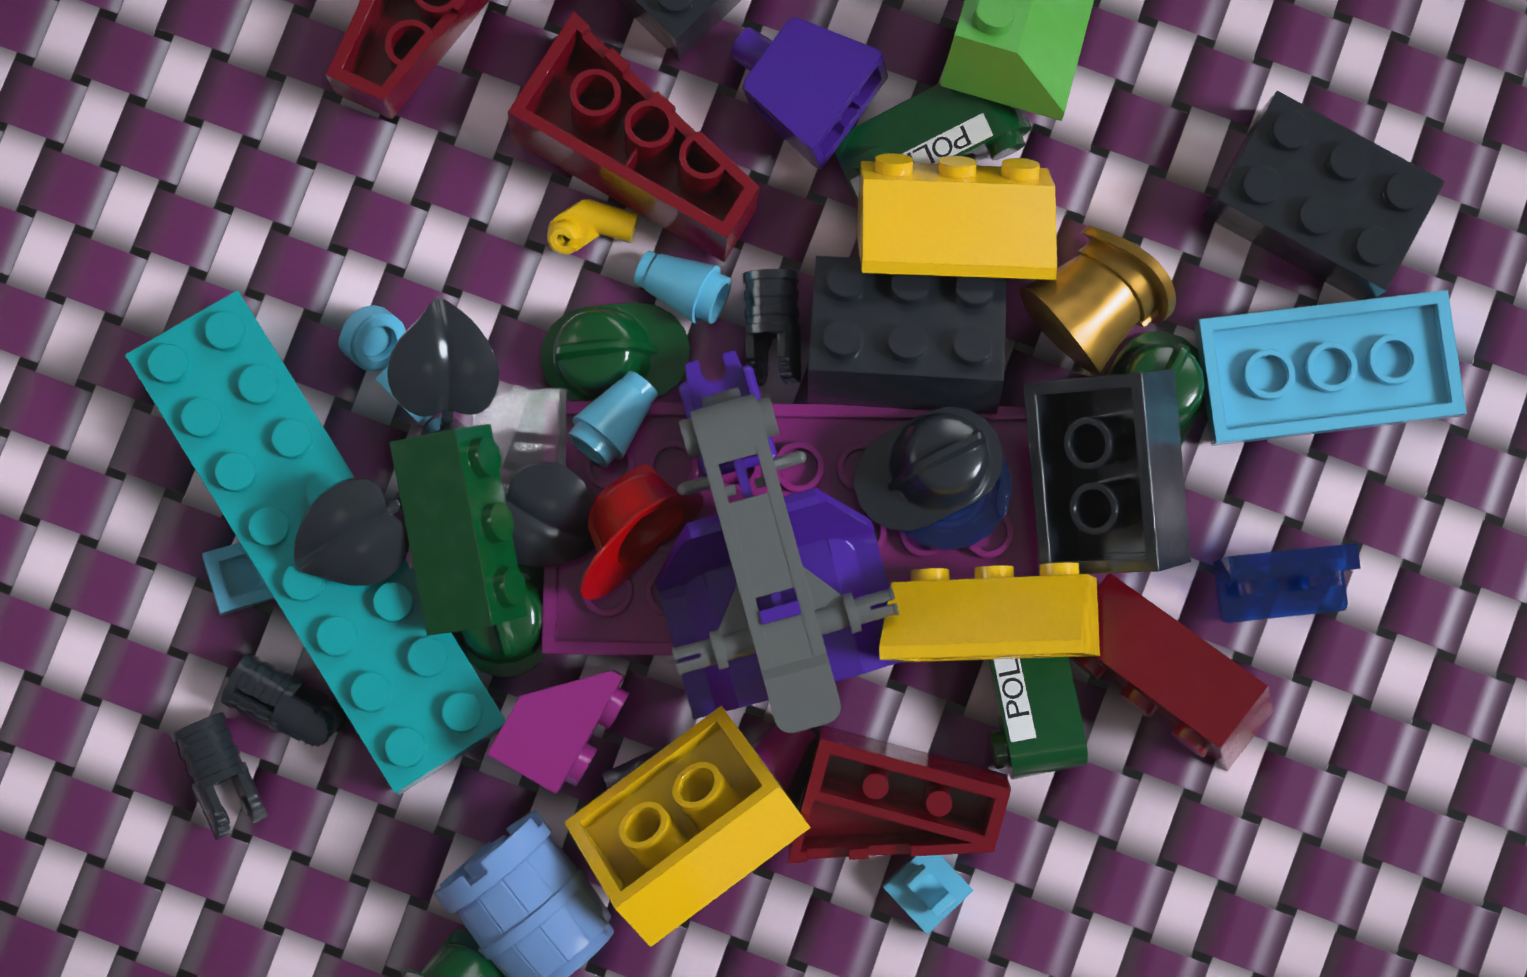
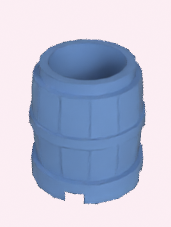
[433,810,614,977]

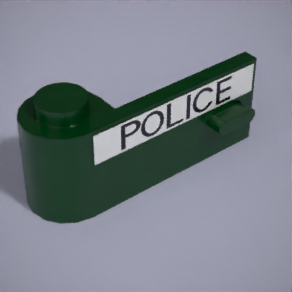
[834,83,1031,204]
[989,657,1088,780]

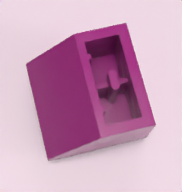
[487,670,629,794]

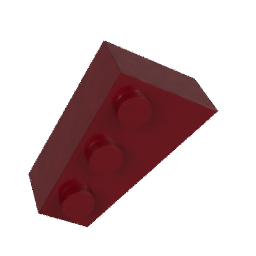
[1069,573,1273,771]
[787,725,1011,863]

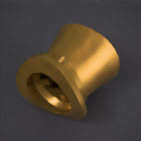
[1020,225,1176,375]

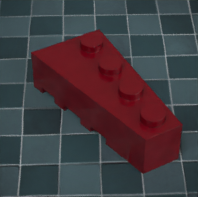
[326,0,489,119]
[507,12,760,262]

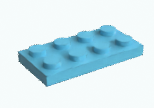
[1194,290,1467,446]

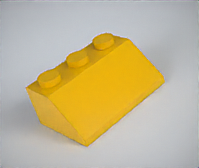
[856,153,1057,280]
[879,563,1100,662]
[564,705,811,947]

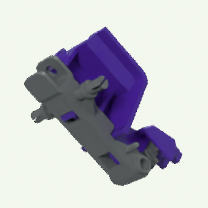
[655,350,901,733]

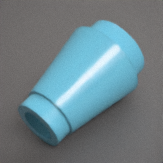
[634,250,732,324]
[567,371,658,467]

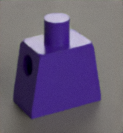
[730,17,888,170]

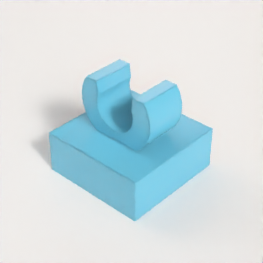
[882,855,974,935]

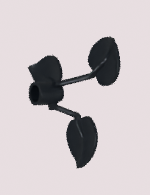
[294,297,595,586]

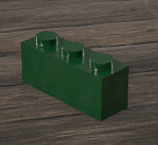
[389,424,528,636]

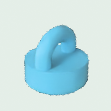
[338,305,406,371]

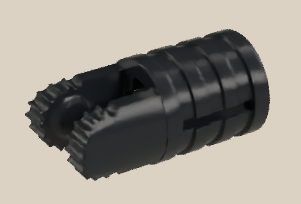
[743,269,802,386]
[221,653,347,747]
[169,712,269,840]

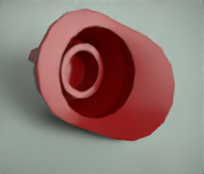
[579,464,703,600]

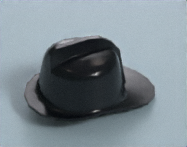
[854,406,1003,531]

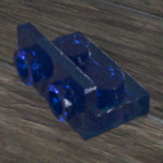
[1213,543,1361,623]

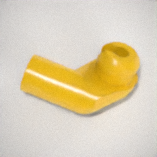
[547,199,639,255]

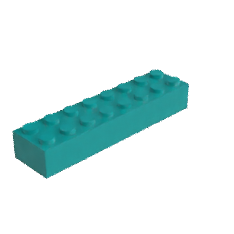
[125,290,506,795]

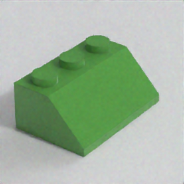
[940,0,1094,121]

